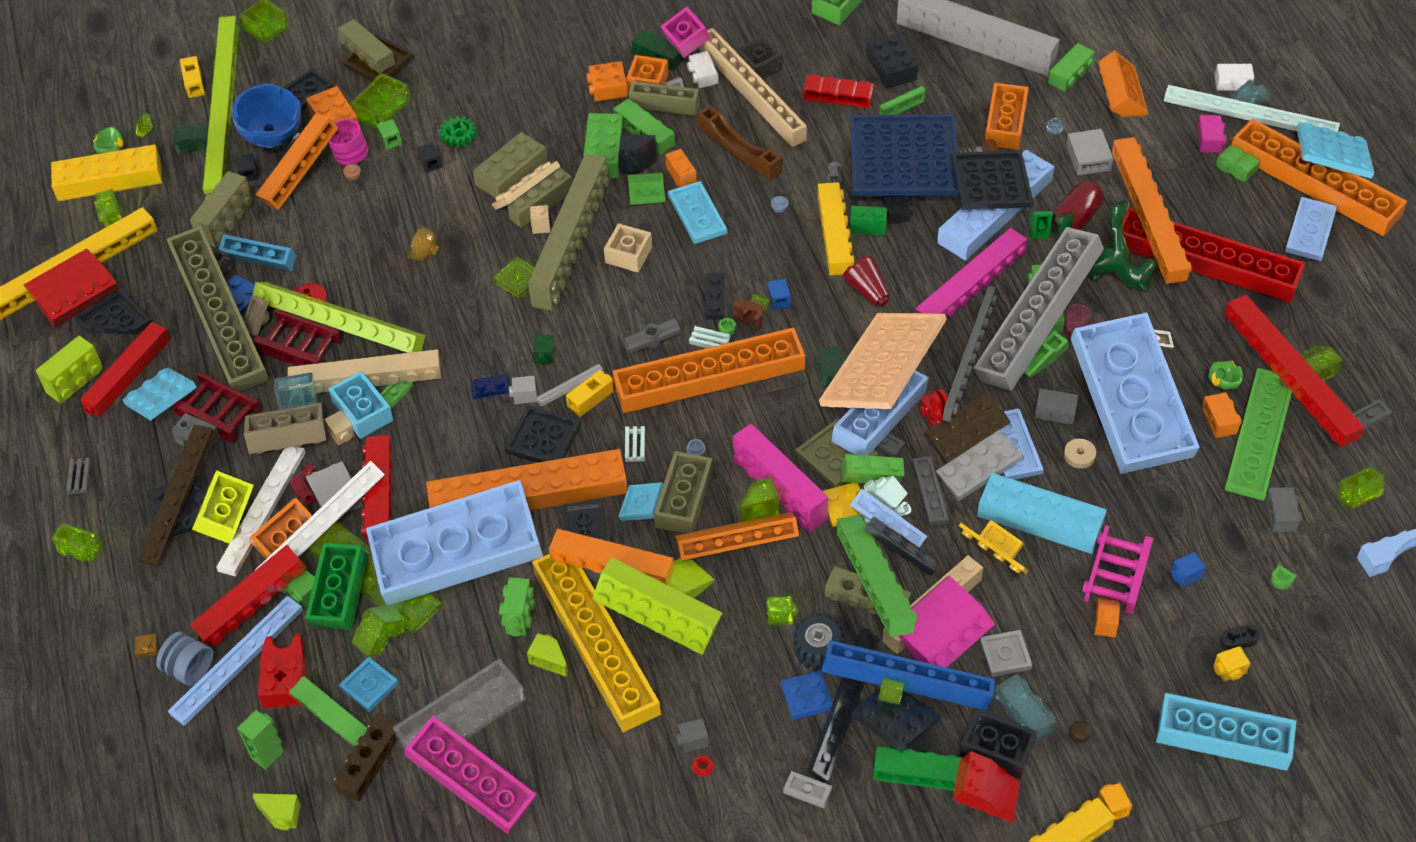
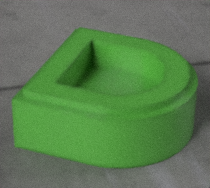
[1271,565,1297,589]

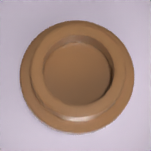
[343,164,361,180]

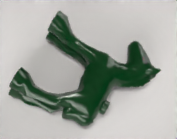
[1055,201,1157,292]

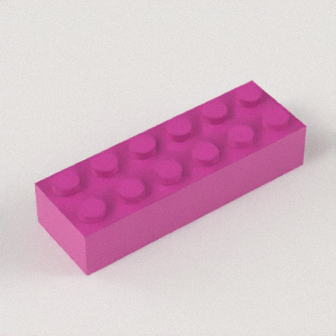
[733,424,829,532]
[405,715,536,834]

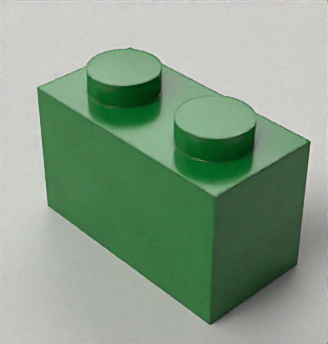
[850,206,887,235]

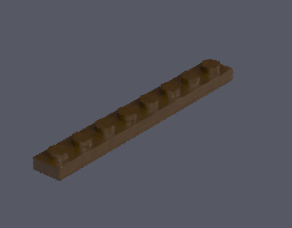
[138,424,214,567]

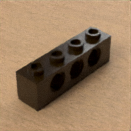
[333,713,403,802]

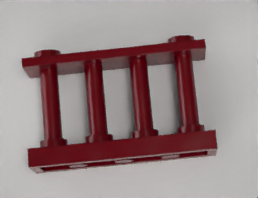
[253,309,342,366]
[171,372,262,444]

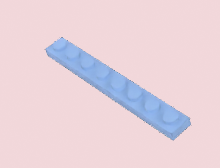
[168,596,303,726]

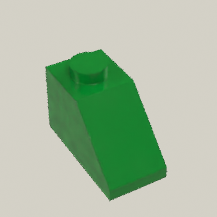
[1028,210,1053,239]

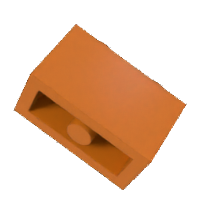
[665,149,697,188]
[1201,392,1241,438]

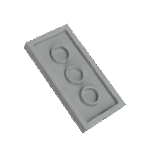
[936,430,1023,501]

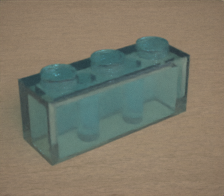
[995,674,1056,743]

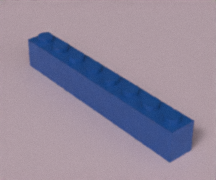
[821,640,995,711]

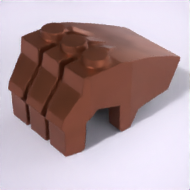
[734,300,763,332]

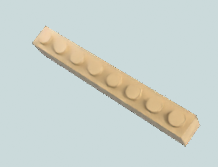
[288,349,441,396]

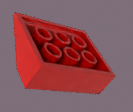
[23,248,118,328]

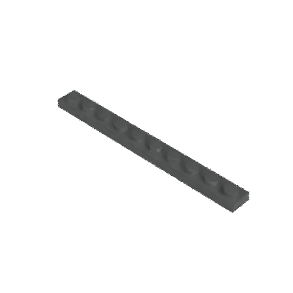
[943,286,997,422]

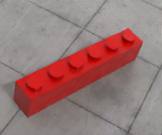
[361,435,392,544]
[190,544,307,648]

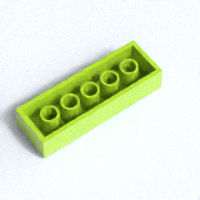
[592,557,722,655]

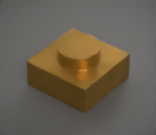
[135,633,158,659]

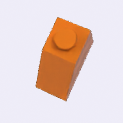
[1094,598,1120,637]

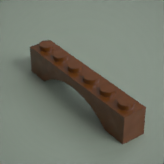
[697,105,782,180]

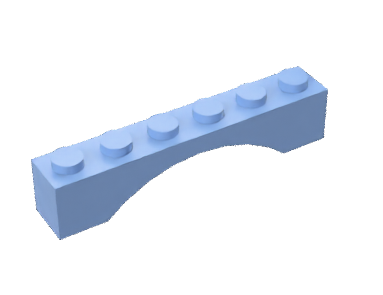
[1357,529,1416,577]

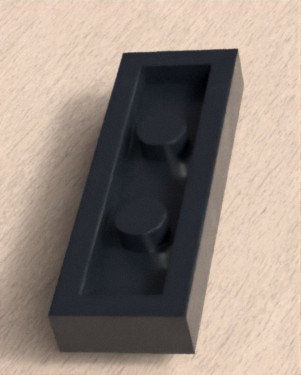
[705,273,725,320]

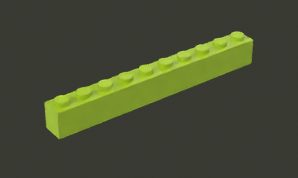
[252,282,426,353]

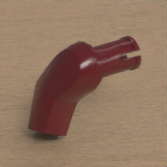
[290,464,316,504]

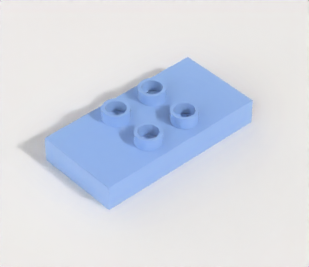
[1071,313,1200,474]
[366,480,543,606]

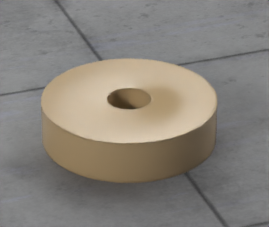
[1064,439,1096,468]

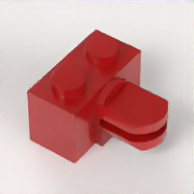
[919,389,948,428]

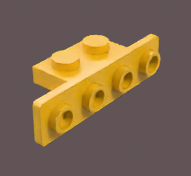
[959,520,1028,574]

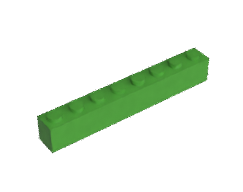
[837,515,917,637]

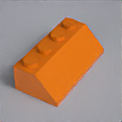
[1098,50,1149,117]

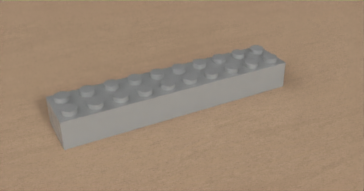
[897,0,1059,76]
[973,227,1104,391]

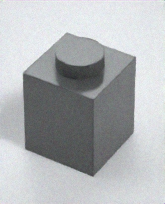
[675,718,709,753]

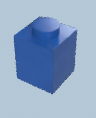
[768,279,791,310]
[1171,552,1206,587]

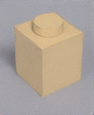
[530,205,550,234]
[324,410,355,446]

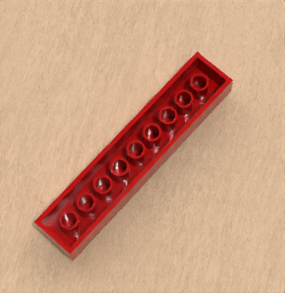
[1123,208,1305,303]

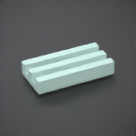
[689,326,730,348]
[625,426,645,462]

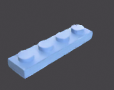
[850,489,927,547]

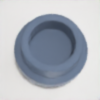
[771,196,789,213]
[686,439,706,456]

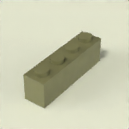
[338,19,395,74]
[629,81,700,116]
[507,168,572,228]

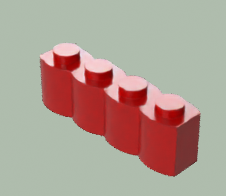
[803,75,874,108]

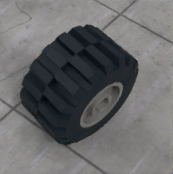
[793,613,846,671]

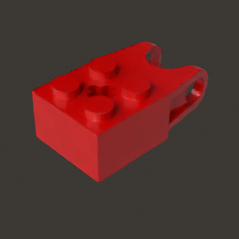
[258,633,307,708]

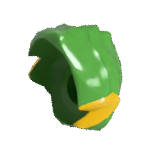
[93,126,123,154]
[1208,361,1243,390]

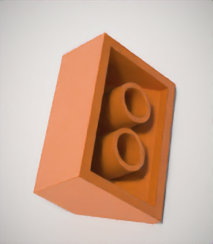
[249,498,312,559]

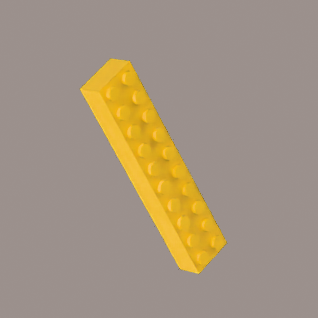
[532,554,661,733]

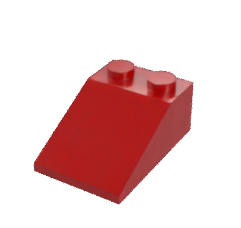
[953,752,1020,823]

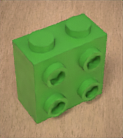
[499,577,536,636]

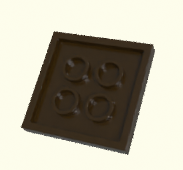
[343,34,414,86]

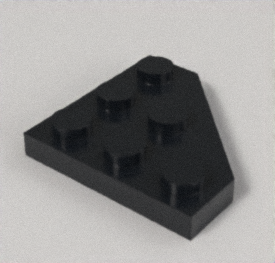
[75,289,152,334]

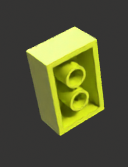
[192,471,254,544]

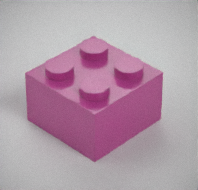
[660,7,710,58]

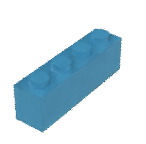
[218,234,297,272]

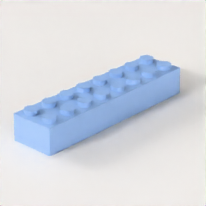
[937,150,1054,261]

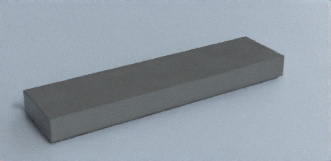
[912,456,949,526]

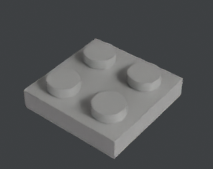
[979,630,1032,677]

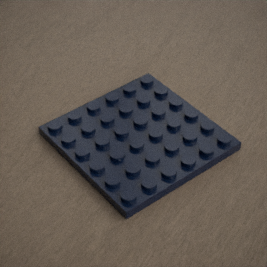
[850,114,958,196]

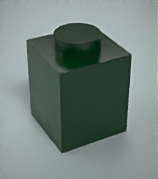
[533,335,555,364]

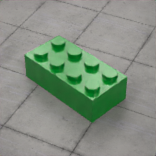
[305,543,369,630]

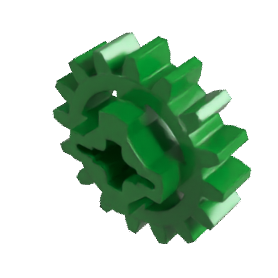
[439,116,477,148]

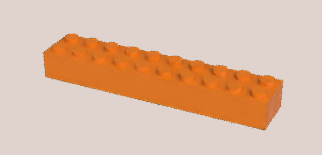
[1231,119,1407,236]
[612,328,805,413]
[426,449,627,510]

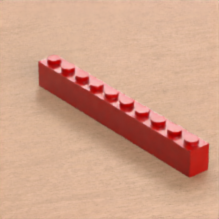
[1224,295,1365,448]

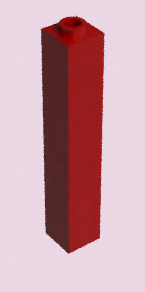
[80,322,171,417]

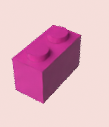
[1197,115,1226,153]

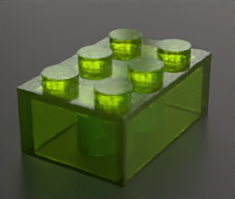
[350,73,411,129]

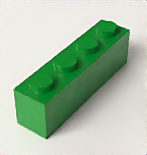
[873,746,962,791]

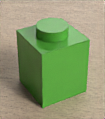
[377,119,402,150]

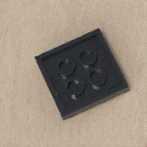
[504,405,581,463]
[146,474,208,537]
[851,686,940,752]

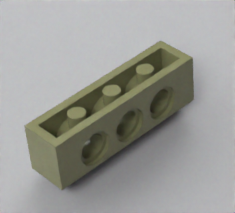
[825,566,911,614]

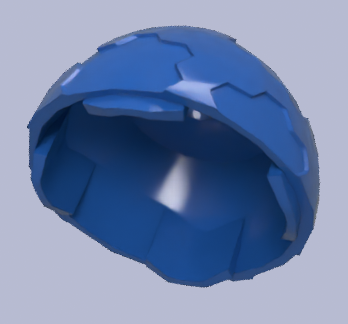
[232,84,301,148]

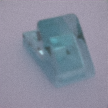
[1231,79,1271,104]

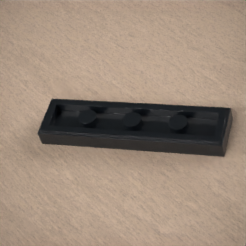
[864,516,940,576]

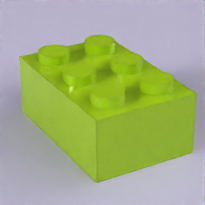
[36,336,104,404]

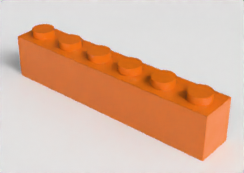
[256,113,338,210]
[675,512,799,561]
[549,529,674,585]

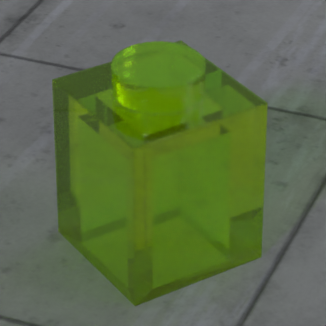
[767,596,797,626]

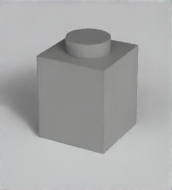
[509,376,537,404]

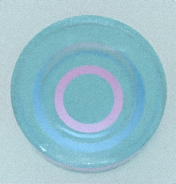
[1047,118,1064,135]

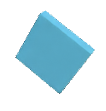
[618,482,664,521]

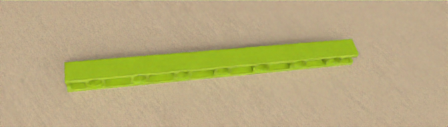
[203,16,239,198]

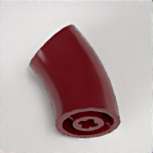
[1052,181,1104,230]

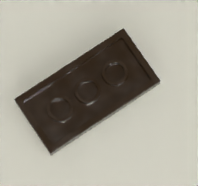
[925,391,1011,464]

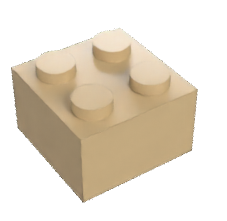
[604,224,652,272]

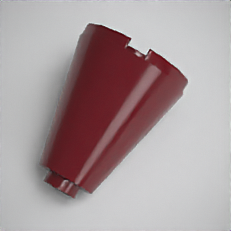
[843,255,890,307]

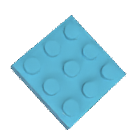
[122,368,197,420]

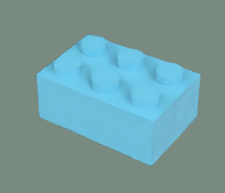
[328,371,393,439]

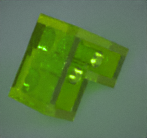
[351,604,410,657]

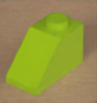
[527,633,568,677]
[253,794,301,830]

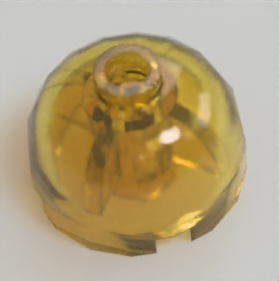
[407,225,439,262]

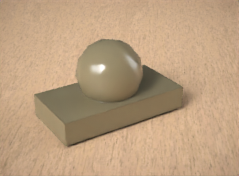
[244,295,270,336]

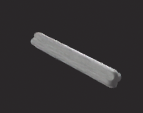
[536,364,604,406]

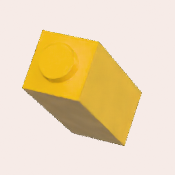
[180,56,205,98]
[566,370,614,417]

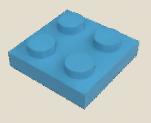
[339,657,399,712]

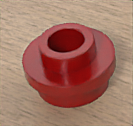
[692,755,714,777]

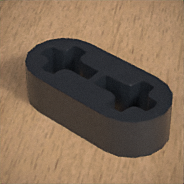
[1220,625,1260,650]

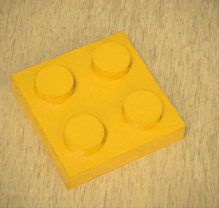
[823,483,864,527]

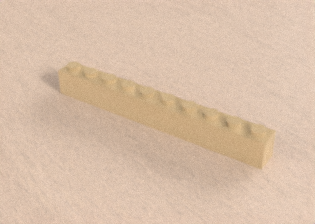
[699,28,807,147]

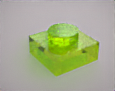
[136,113,152,138]
[749,293,770,315]
[878,679,904,704]

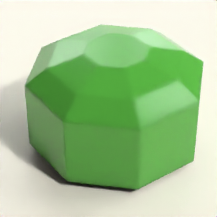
[718,318,737,336]

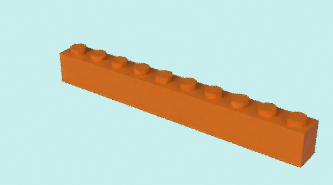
[1112,137,1192,284]

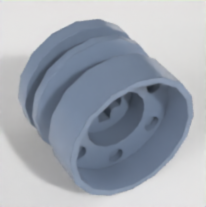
[157,631,213,686]

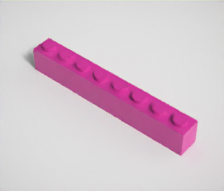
[915,228,1027,319]

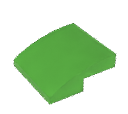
[628,172,665,205]

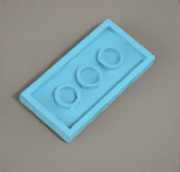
[668,181,727,244]

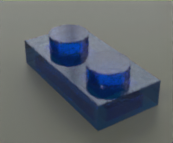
[470,374,509,399]

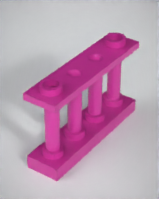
[1082,525,1153,614]

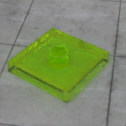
[493,257,535,299]

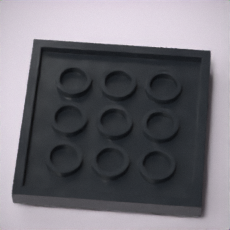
[951,150,1034,210]

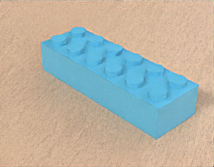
[977,473,1107,554]
[1156,693,1296,771]

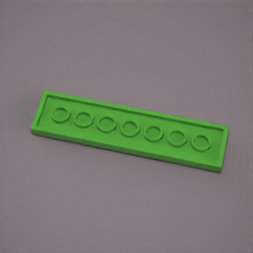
[1225,368,1292,501]

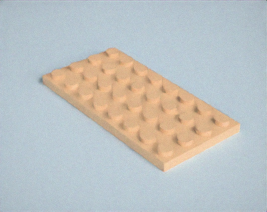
[819,313,946,410]

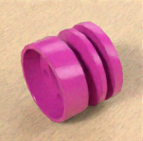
[328,119,369,165]

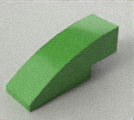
[1024,331,1069,378]

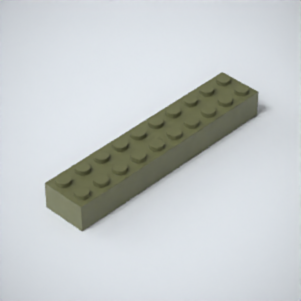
[528,154,609,311]
[167,226,269,392]

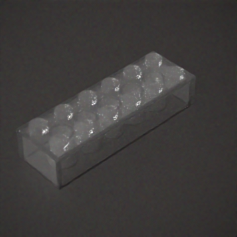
[393,658,526,770]

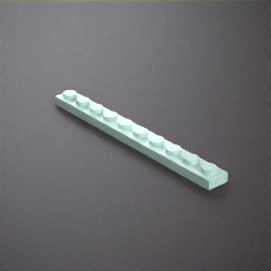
[1164,85,1340,132]

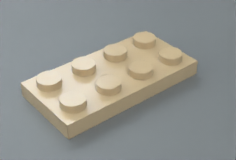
[492,161,561,210]

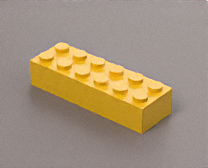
[51,145,162,201]

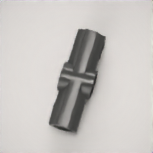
[623,319,680,353]

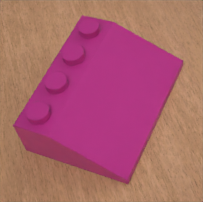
[898,576,995,668]

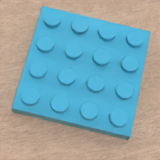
[1297,122,1374,179]

